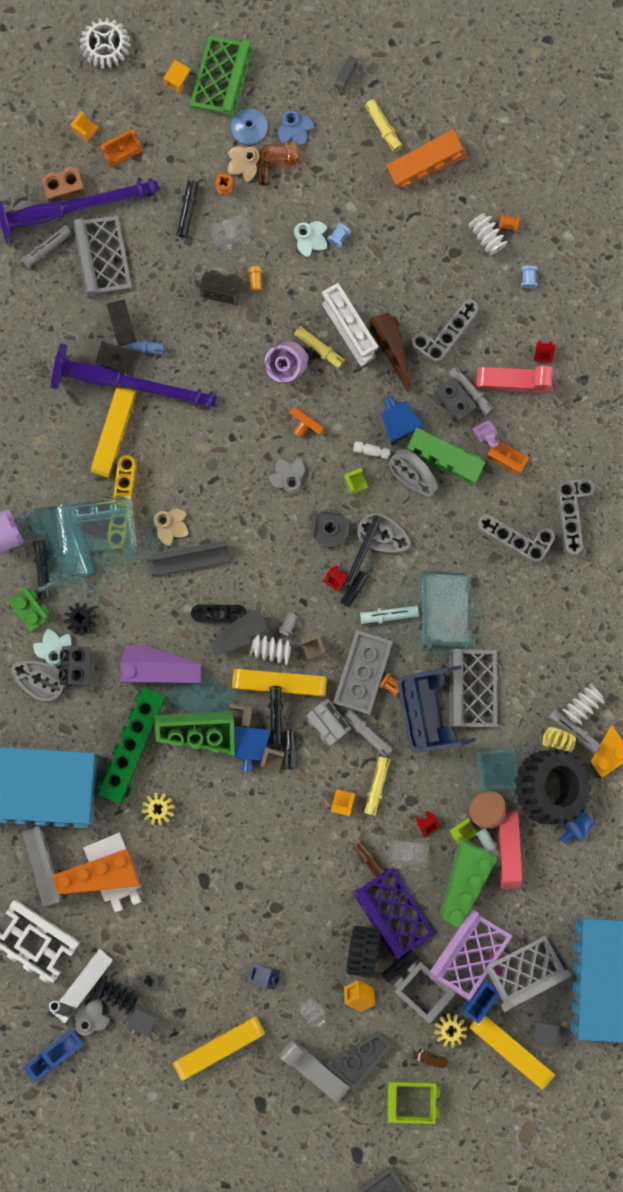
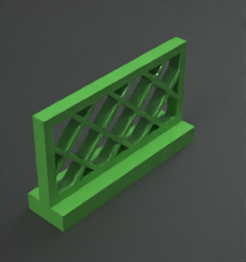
[190,36,253,117]

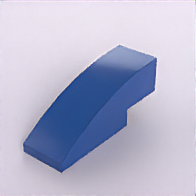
[22,1029,83,1084]

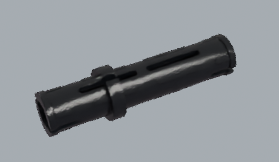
[176,180,199,238]
[33,540,52,599]
[268,685,284,745]

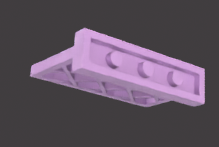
[430,909,512,1001]

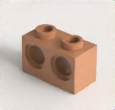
[41,167,85,203]

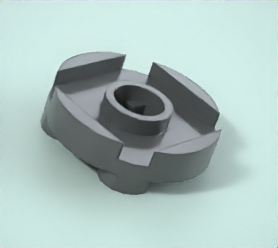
[311,509,349,548]

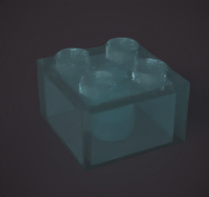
[474,748,518,792]

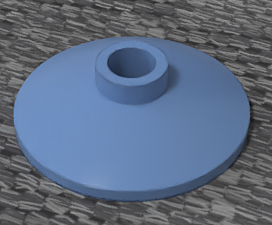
[231,109,268,145]

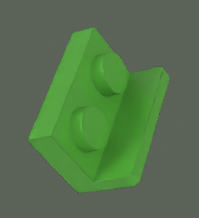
[8,587,50,633]

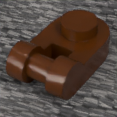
[412,1048,448,1069]

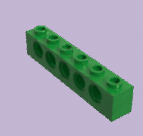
[97,688,166,804]

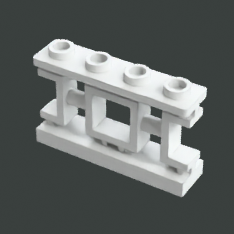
[322,283,378,366]
[0,899,81,984]

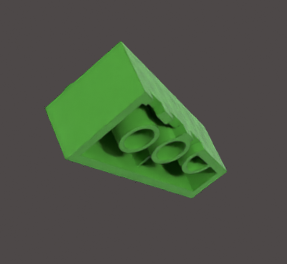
[407,427,485,486]
[154,711,235,756]
[440,837,497,928]

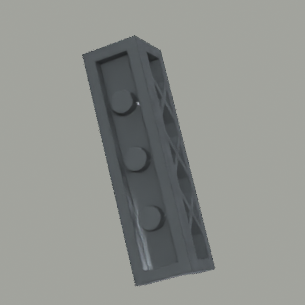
[150,540,230,577]

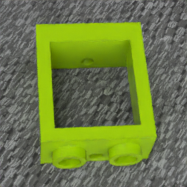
[387,1080,440,1124]

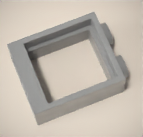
[394,961,456,1024]

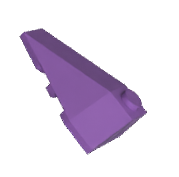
[120,645,201,684]

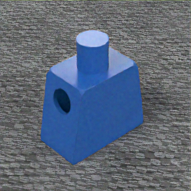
[381,396,423,445]
[234,726,271,772]
[463,981,500,1024]

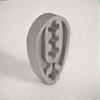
[389,449,438,496]
[357,513,410,554]
[11,661,65,702]

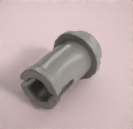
[279,612,299,638]

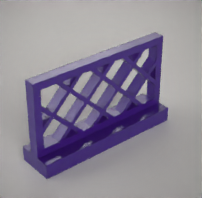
[353,867,435,959]

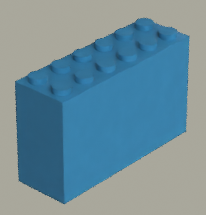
[0,747,98,828]
[570,917,623,1042]

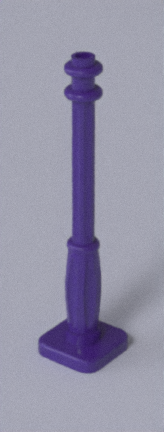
[0,178,159,244]
[50,343,217,410]

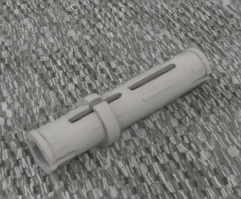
[21,225,73,269]
[448,366,494,416]
[343,709,394,757]
[548,709,602,754]

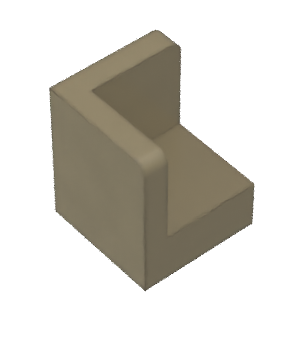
[301,634,326,660]
[229,704,253,728]
[260,748,284,772]

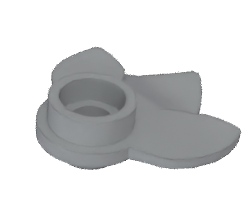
[268,458,305,493]
[74,999,110,1036]

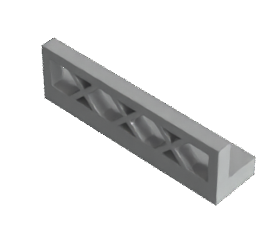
[22,826,63,907]

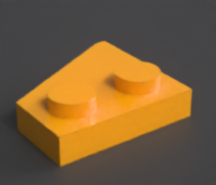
[590,725,623,778]

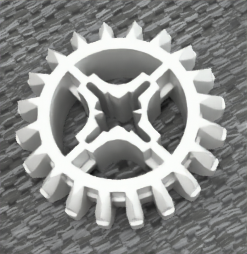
[80,18,130,69]

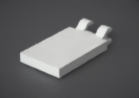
[84,833,142,912]

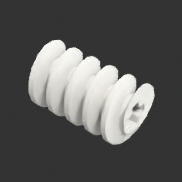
[469,213,508,256]
[250,634,291,665]
[562,683,605,725]

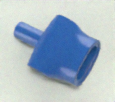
[560,812,595,844]

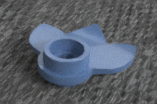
[278,111,314,145]

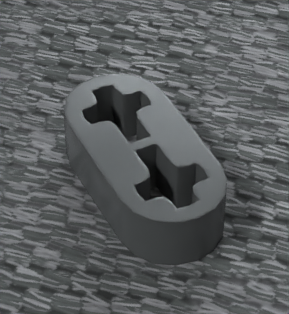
[334,56,358,91]

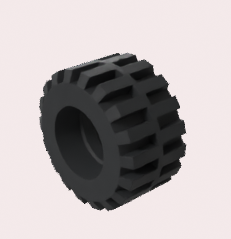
[346,925,380,978]

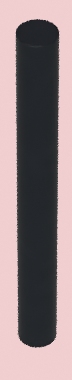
[344,515,382,587]

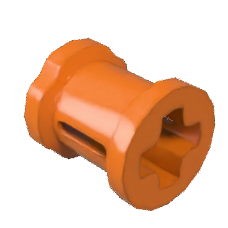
[216,173,233,195]
[498,213,520,233]
[379,672,399,697]

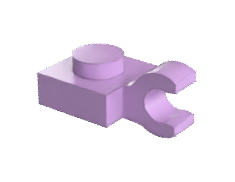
[472,421,498,448]

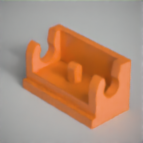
[100,129,143,168]
[486,439,529,476]

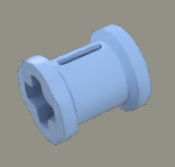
[327,223,351,248]
[521,266,538,289]

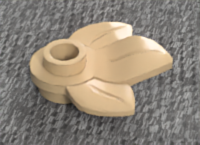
[228,146,260,182]
[153,509,188,546]

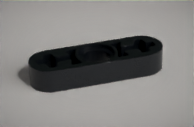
[191,605,247,623]

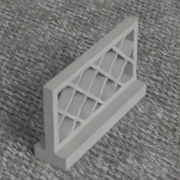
[73,216,132,297]
[449,649,497,727]
[485,936,572,1012]

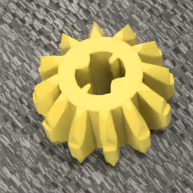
[542,727,576,752]
[142,793,175,826]
[434,1013,468,1048]

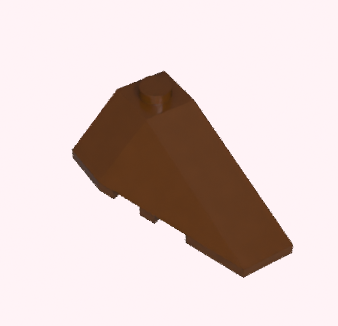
[369,313,411,392]

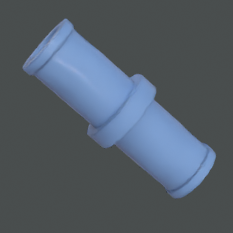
[125,338,165,355]

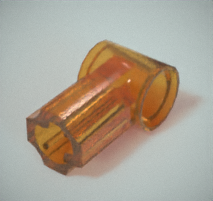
[262,141,301,165]

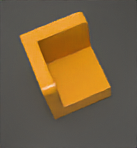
[163,60,190,94]
[70,111,99,143]
[331,790,355,816]
[344,980,375,1012]

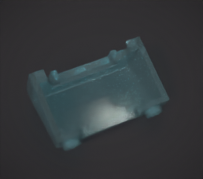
[420,571,472,651]

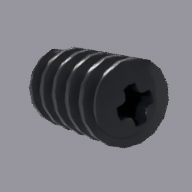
[97,975,140,1015]

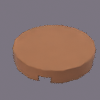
[469,791,508,829]

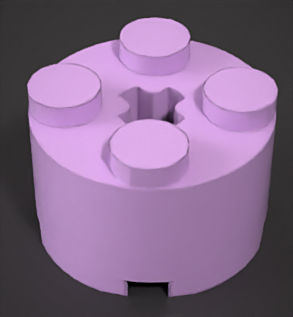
[265,341,308,382]
[0,509,24,554]

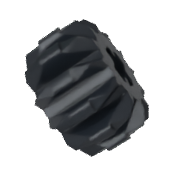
[64,603,97,635]

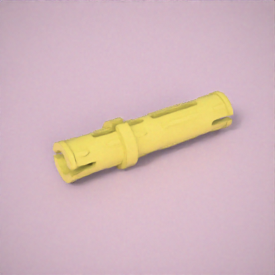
[365,99,403,152]
[294,326,346,369]
[364,757,391,816]

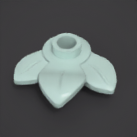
[294,221,327,257]
[33,629,71,667]

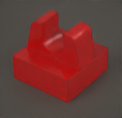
[533,340,555,363]
[323,565,348,592]
[416,811,441,838]

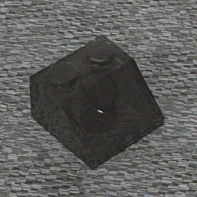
[199,270,243,306]

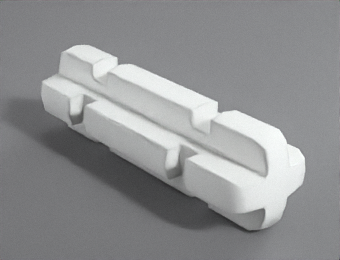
[353,441,391,460]

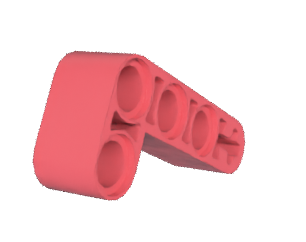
[476,366,553,393]
[498,810,522,890]

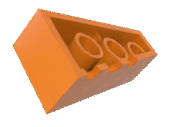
[386,129,468,189]
[52,849,141,894]

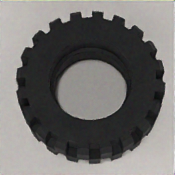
[514,749,591,825]

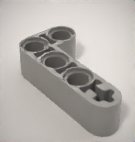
[412,299,478,365]
[556,479,595,557]
[477,515,555,564]
[278,1038,350,1103]

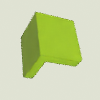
[344,468,369,496]
[448,817,477,844]

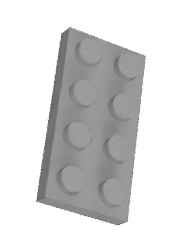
[333,630,393,715]

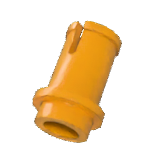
[248,266,263,291]

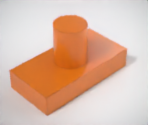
[289,406,326,438]

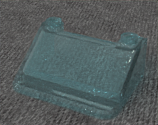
[56,496,140,570]

